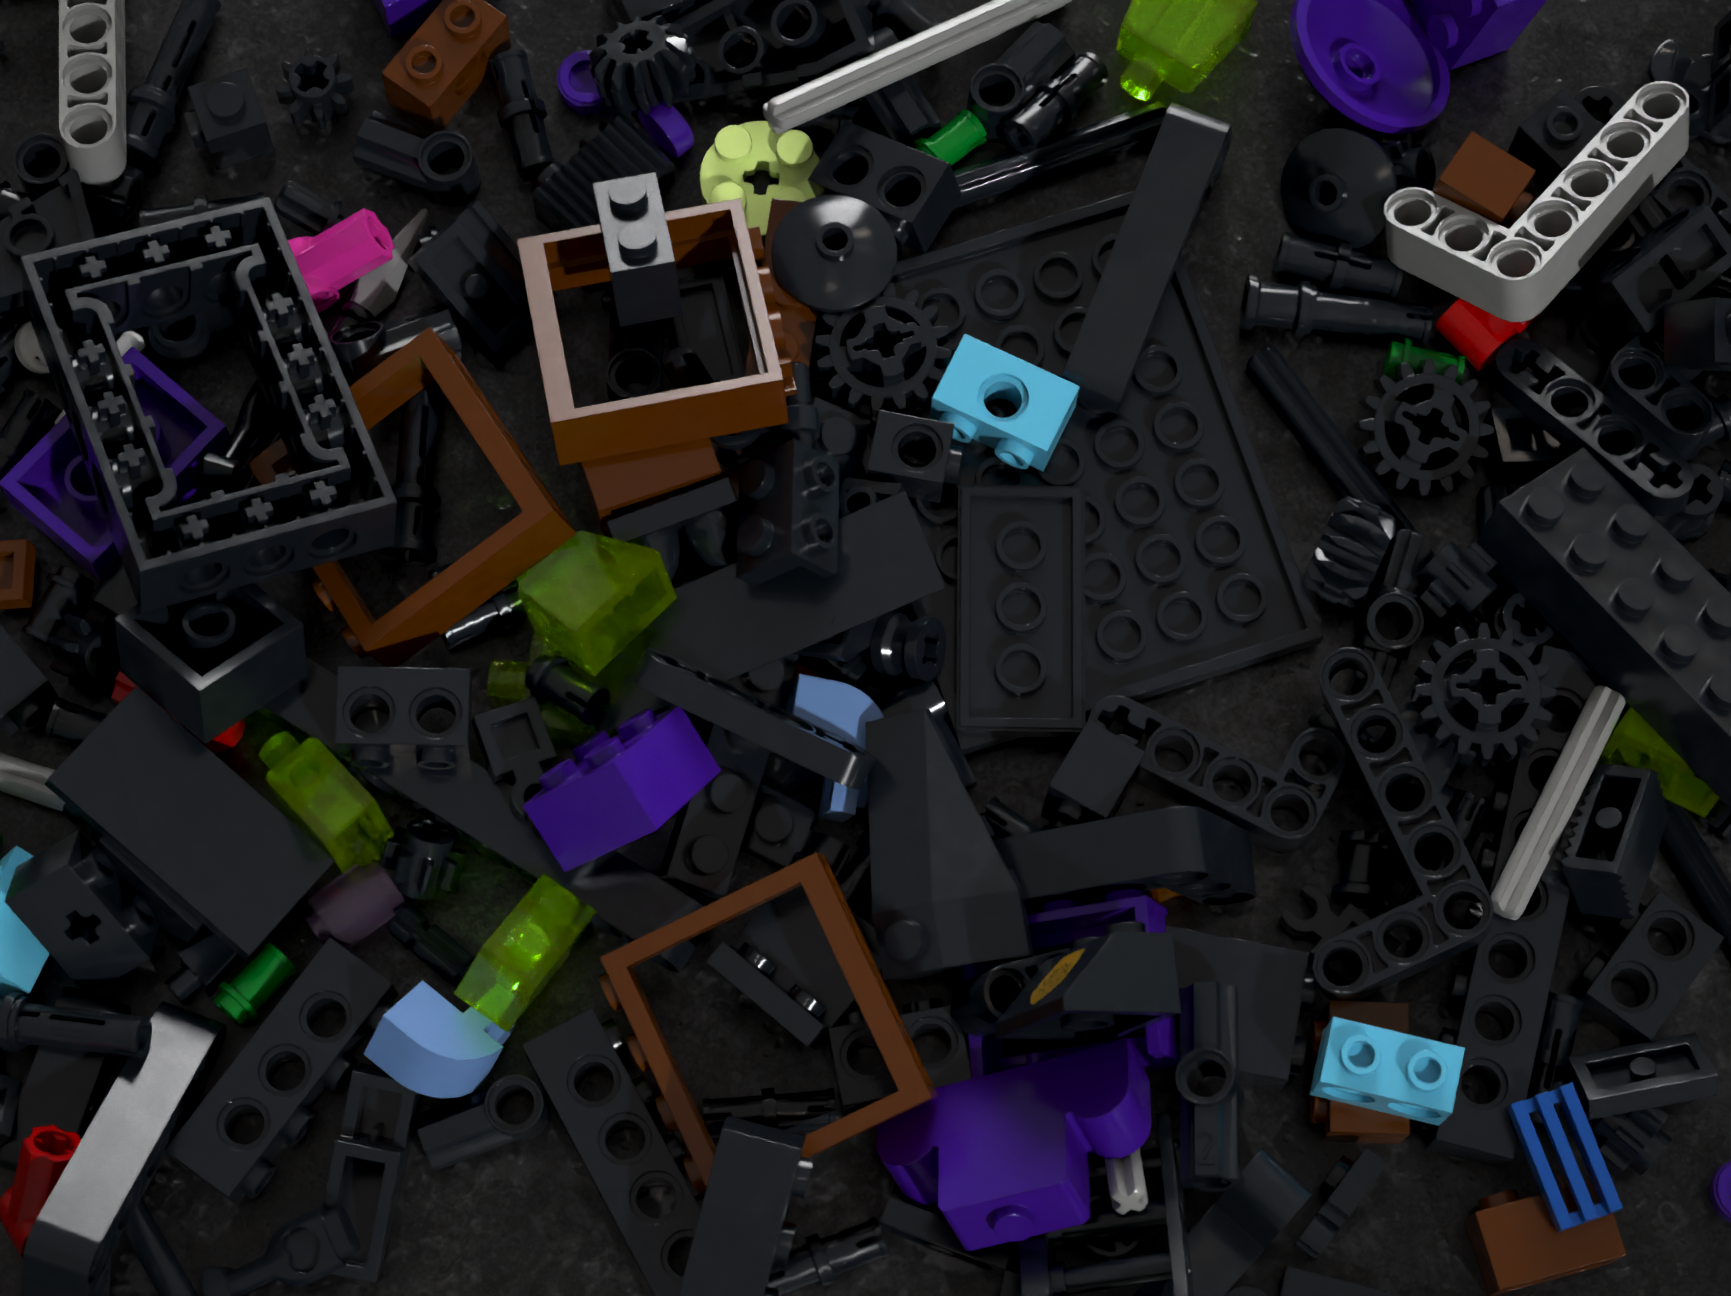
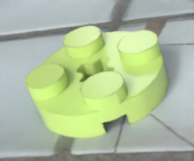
[700,121,820,244]

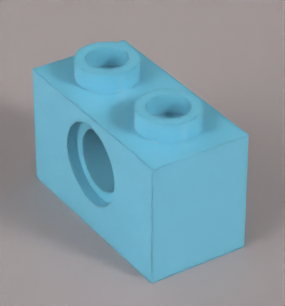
[930,334,1080,471]

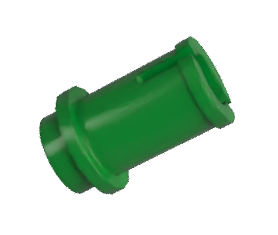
[912,109,987,166]
[1382,337,1465,387]
[213,942,298,1027]

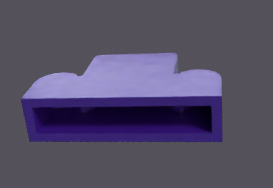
[876,1039,1152,1251]

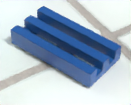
[1507,1082,1623,1233]

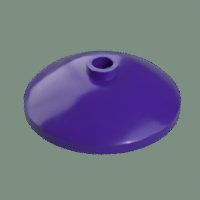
[1290,0,1450,134]

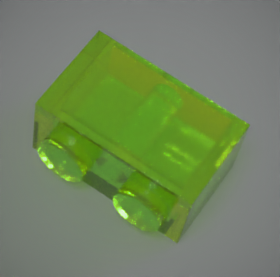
[454,873,597,1032]

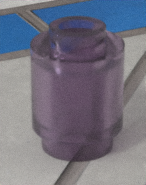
[304,859,405,950]

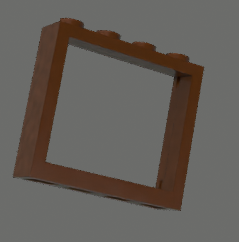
[517,198,797,466]
[247,327,577,667]
[599,852,938,1194]

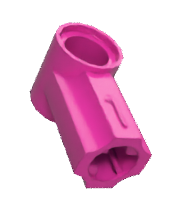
[288,208,395,314]

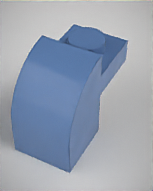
[784,674,884,823]
[364,979,521,1098]

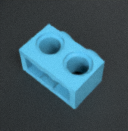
[1309,1016,1465,1126]

